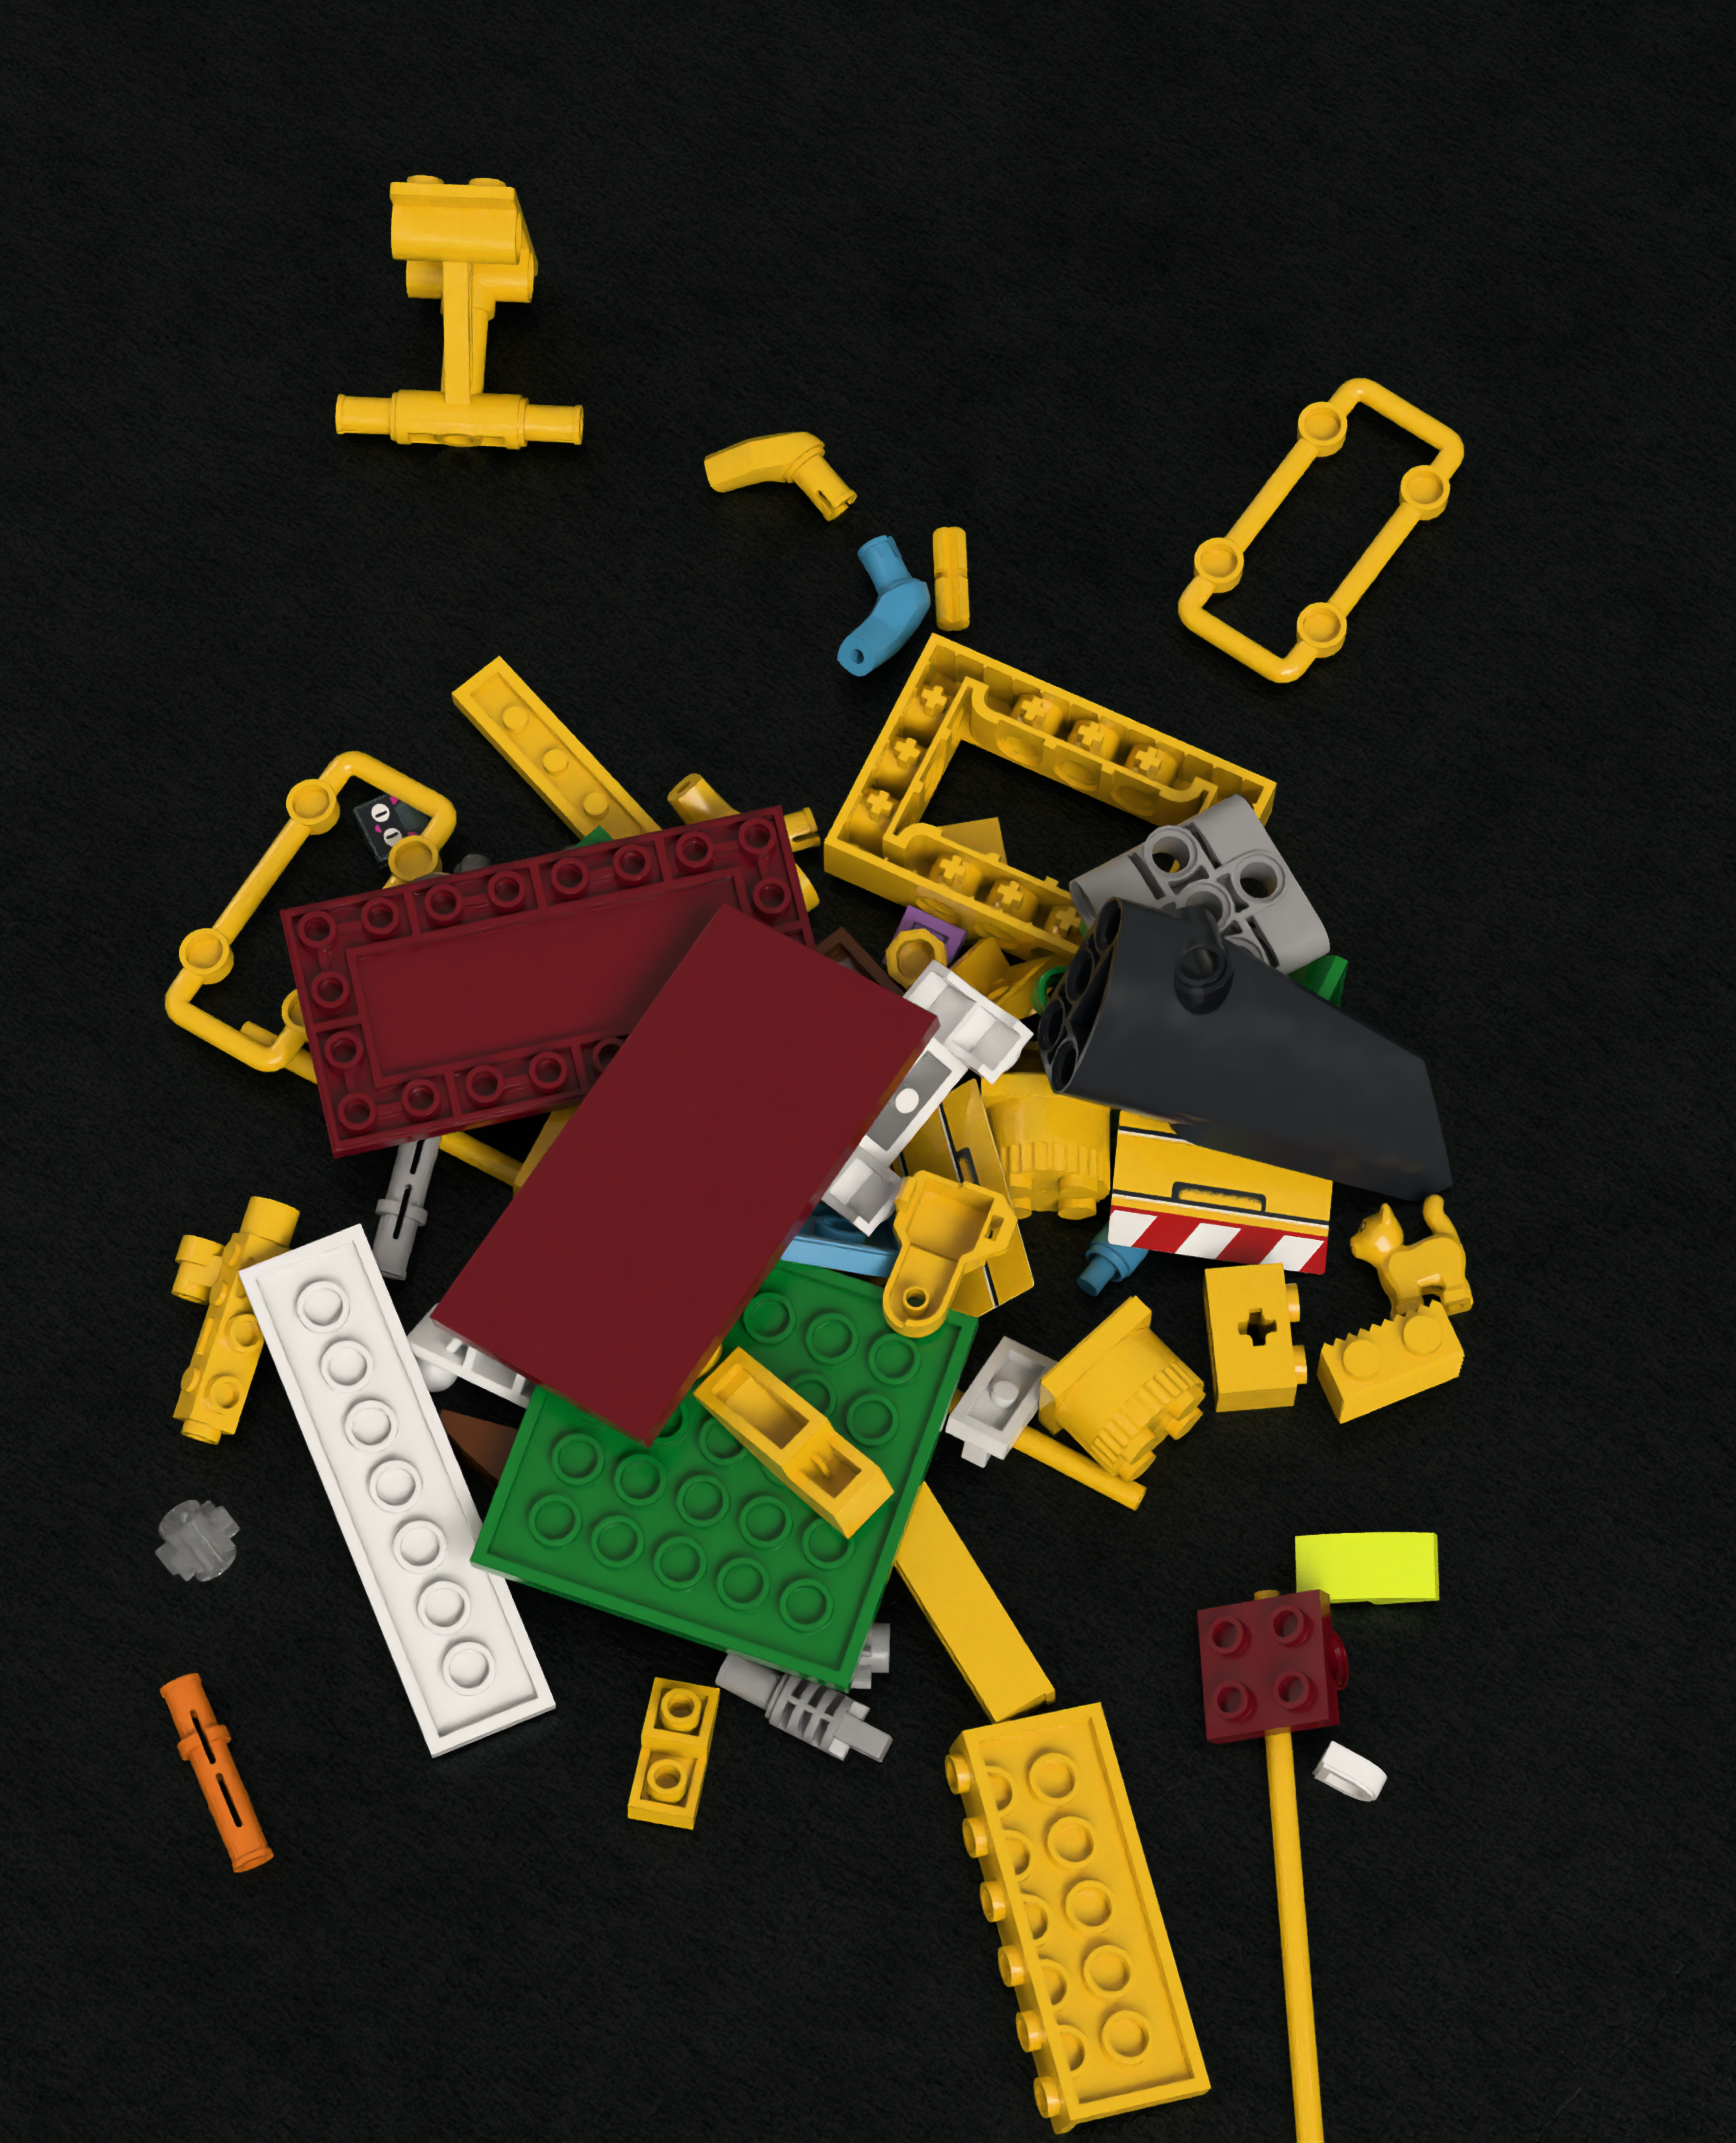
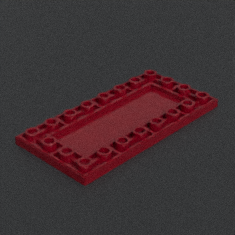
[280,805,817,1159]
[429,902,941,1449]

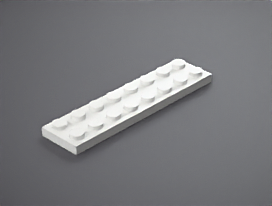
[238,1224,556,1758]

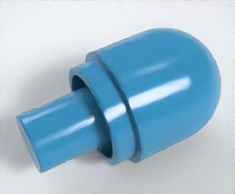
[1076,1221,1149,1296]

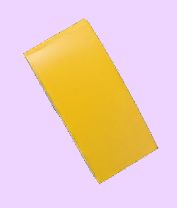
[628,1677,720,1830]

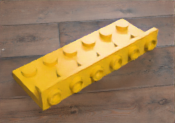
[945,1702,1211,2134]

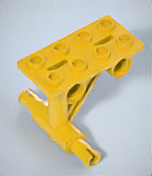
[335,175,584,450]

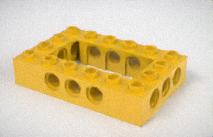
[824,632,1277,967]

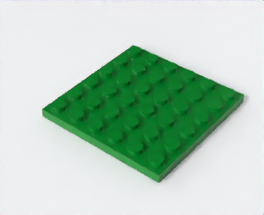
[469,1259,979,1694]

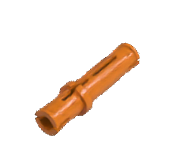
[160,1673,274,1873]

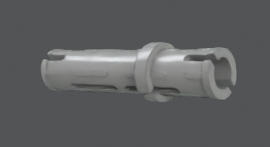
[372,1136,442,1280]

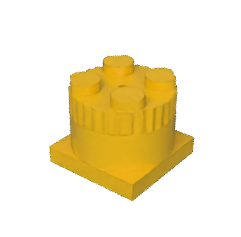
[981,1072,1111,1220]
[1038,1295,1206,1483]

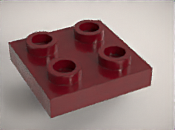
[1197,1589,1349,1745]

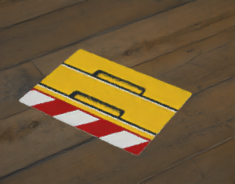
[888,1079,1034,1318]
[1108,1111,1333,1275]

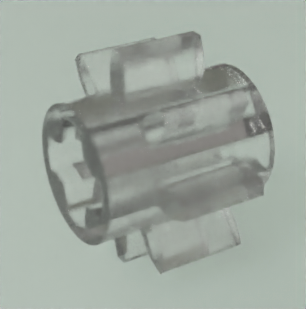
[155,1500,240,1581]

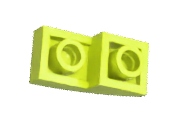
[1295,1532,1439,1605]

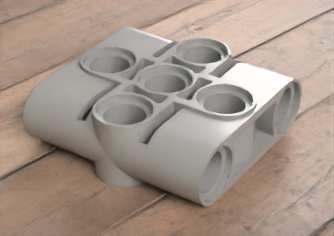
[1069,794,1330,975]

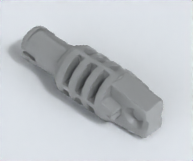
[715,1654,893,1763]

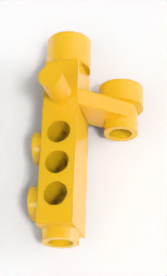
[171,1196,300,1445]

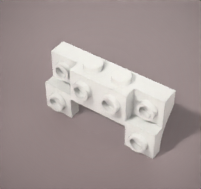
[821,959,1034,1237]

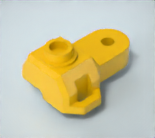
[882,1170,1018,1338]

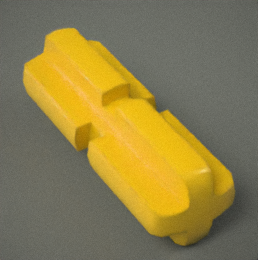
[933,527,970,631]

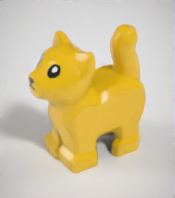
[1350,1195,1473,1322]

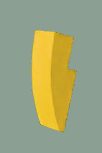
[693,1346,894,1539]

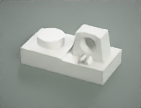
[945,1336,1058,1468]

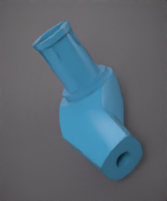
[837,535,931,676]

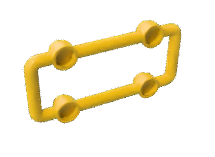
[1178,378,1464,683]
[165,751,456,1072]

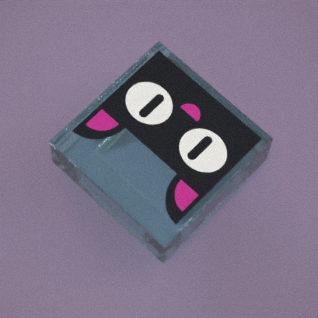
[353,793,429,869]

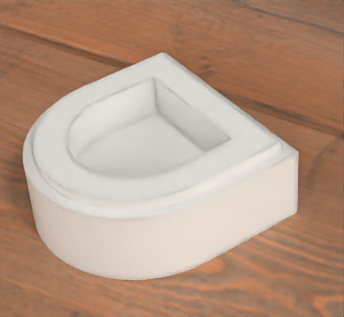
[1312,1741,1387,1802]

